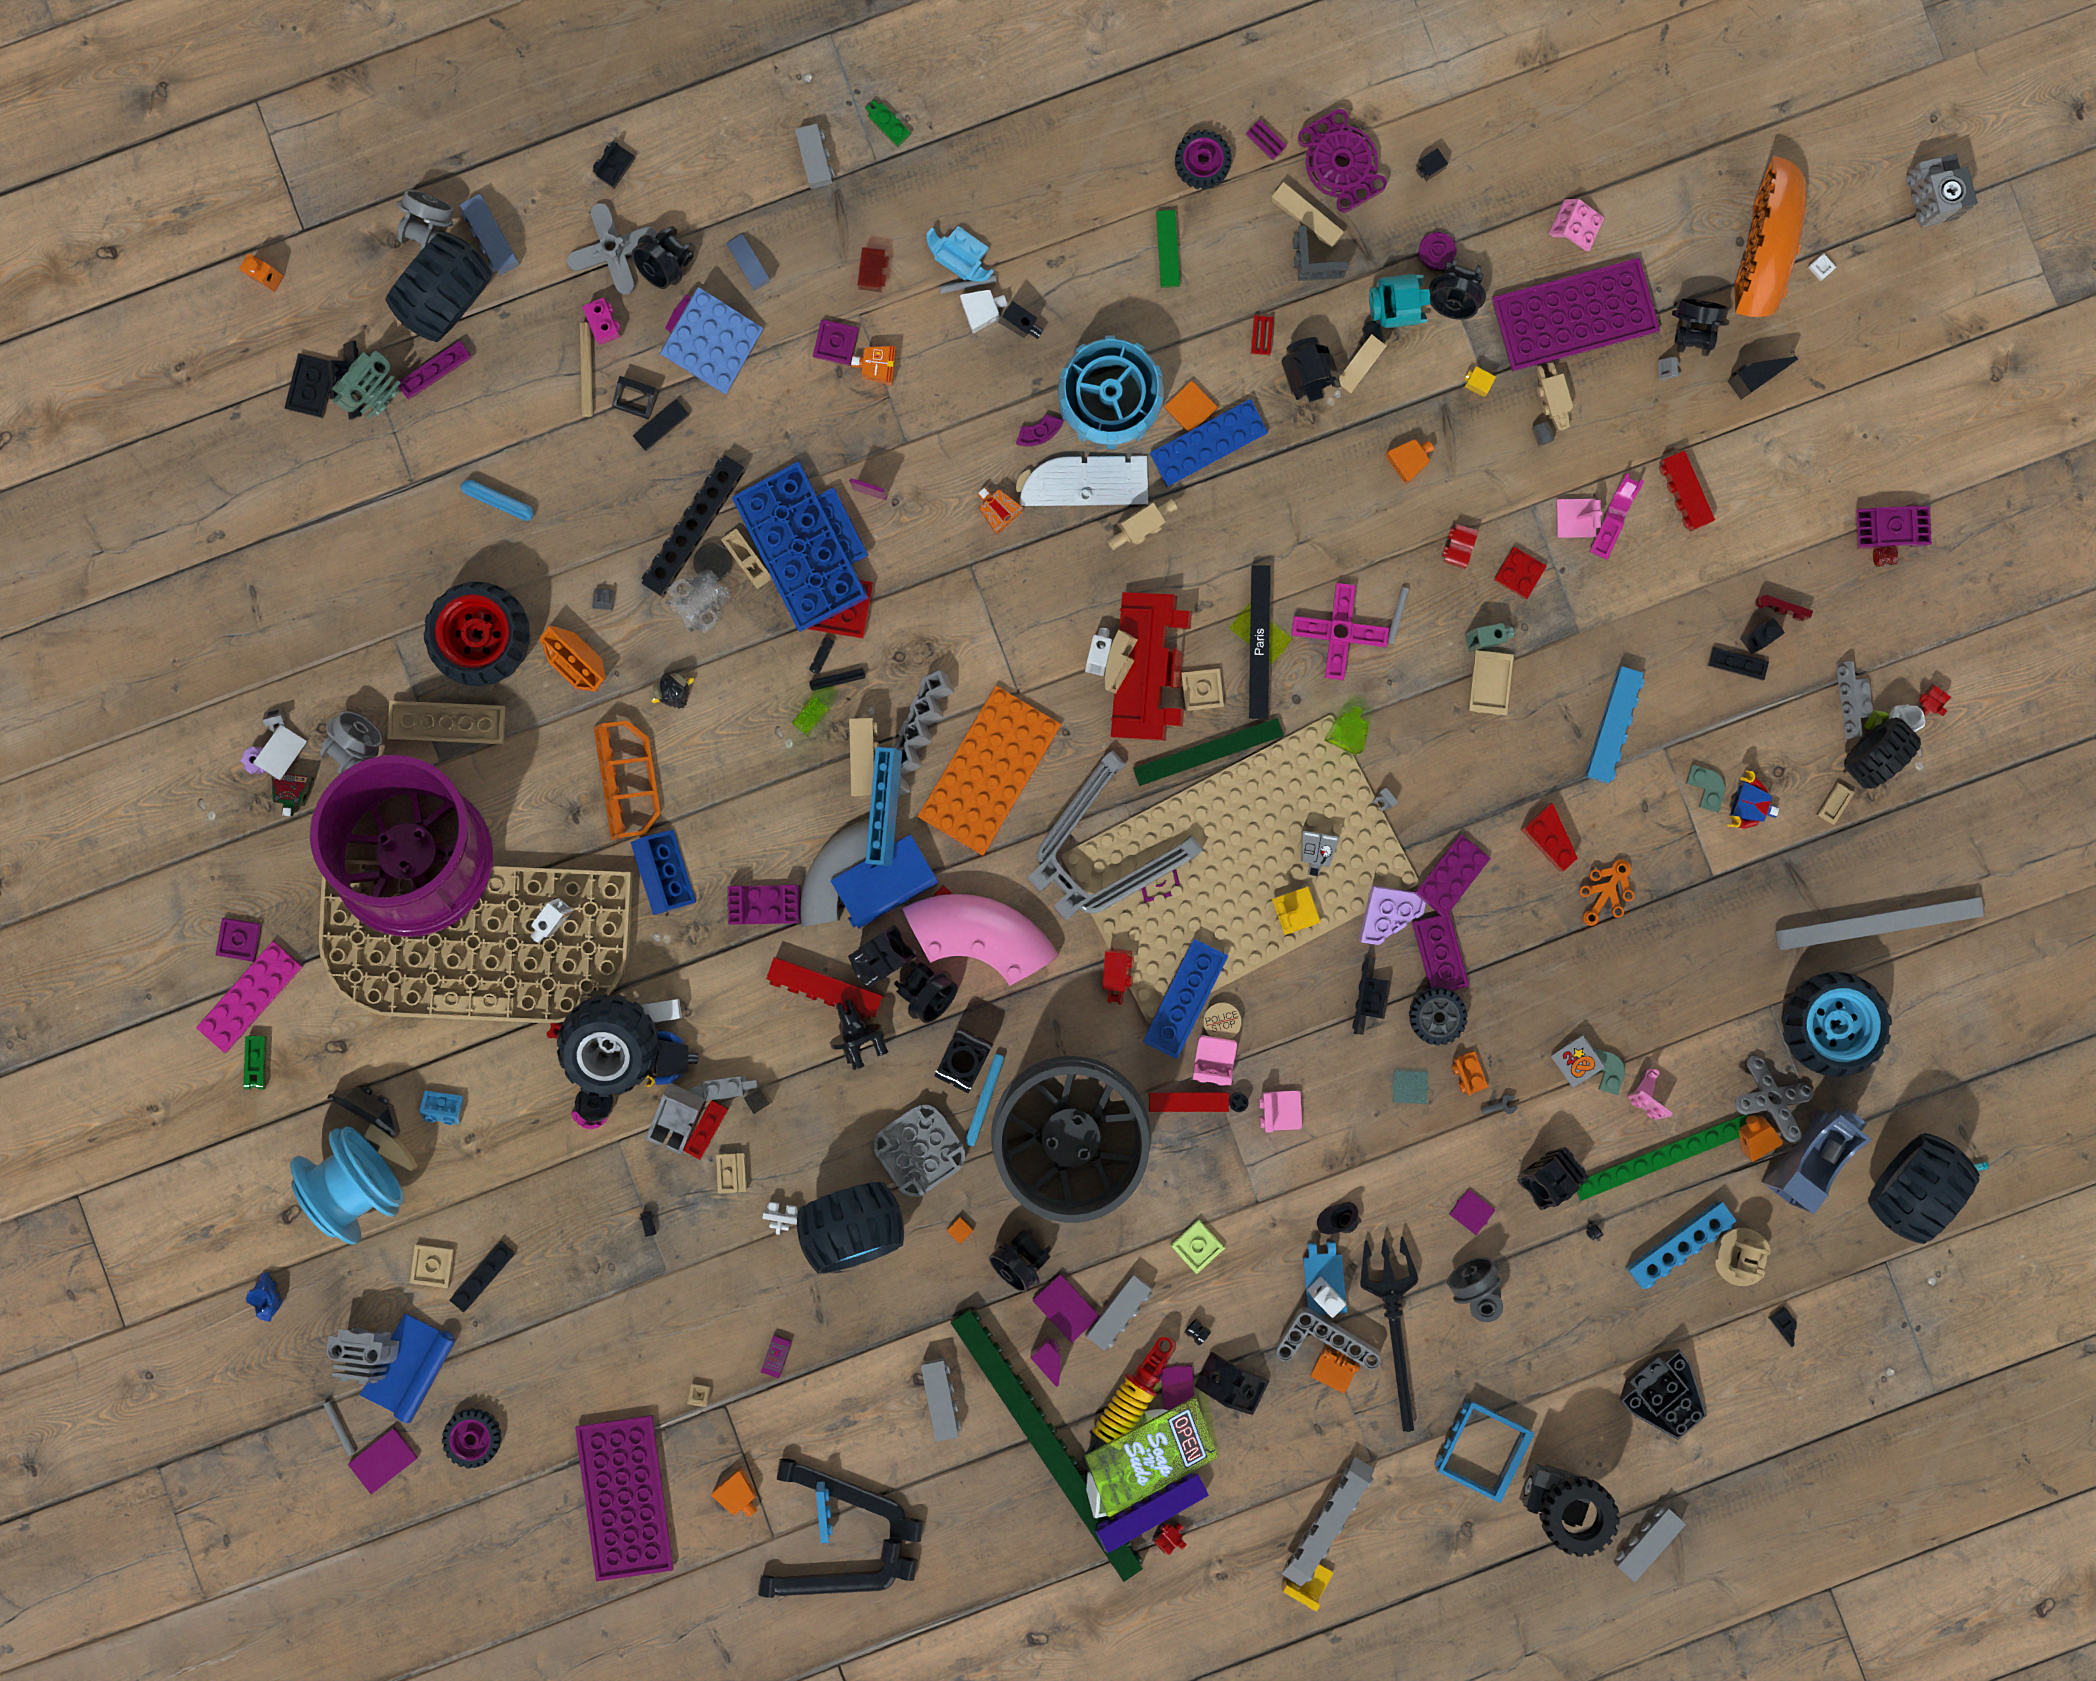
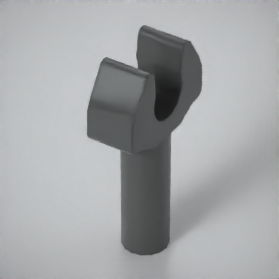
[1480,1094,1518,1115]

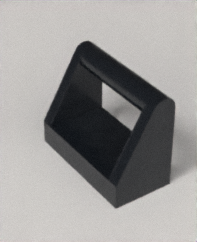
[612,376,659,420]

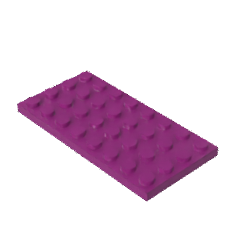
[1491,258,1660,372]
[575,1415,674,1582]

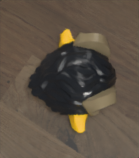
[651,672,694,709]

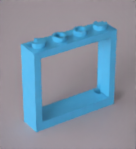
[1435,1399,1535,1503]

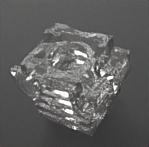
[665,570,732,634]

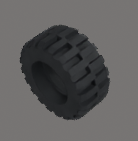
[1844,717,1921,789]
[1539,1475,1620,1557]

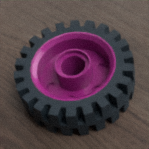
[1175,130,1232,190]
[442,1408,502,1469]

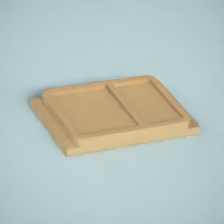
[1469,650,1514,716]

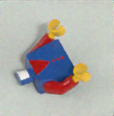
[1727,770,1779,829]

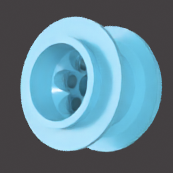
[290,1126,404,1245]

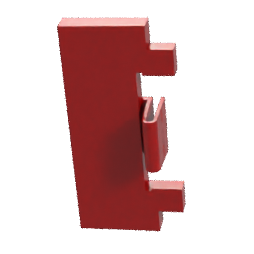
[1111,592,1192,741]

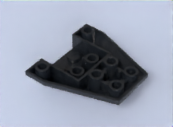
[1620,1349,1707,1440]

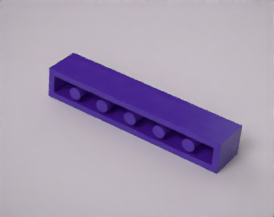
[1094,1472,1209,1553]

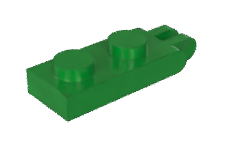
[865,100,911,148]

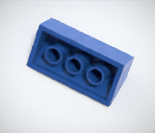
[630,830,696,916]

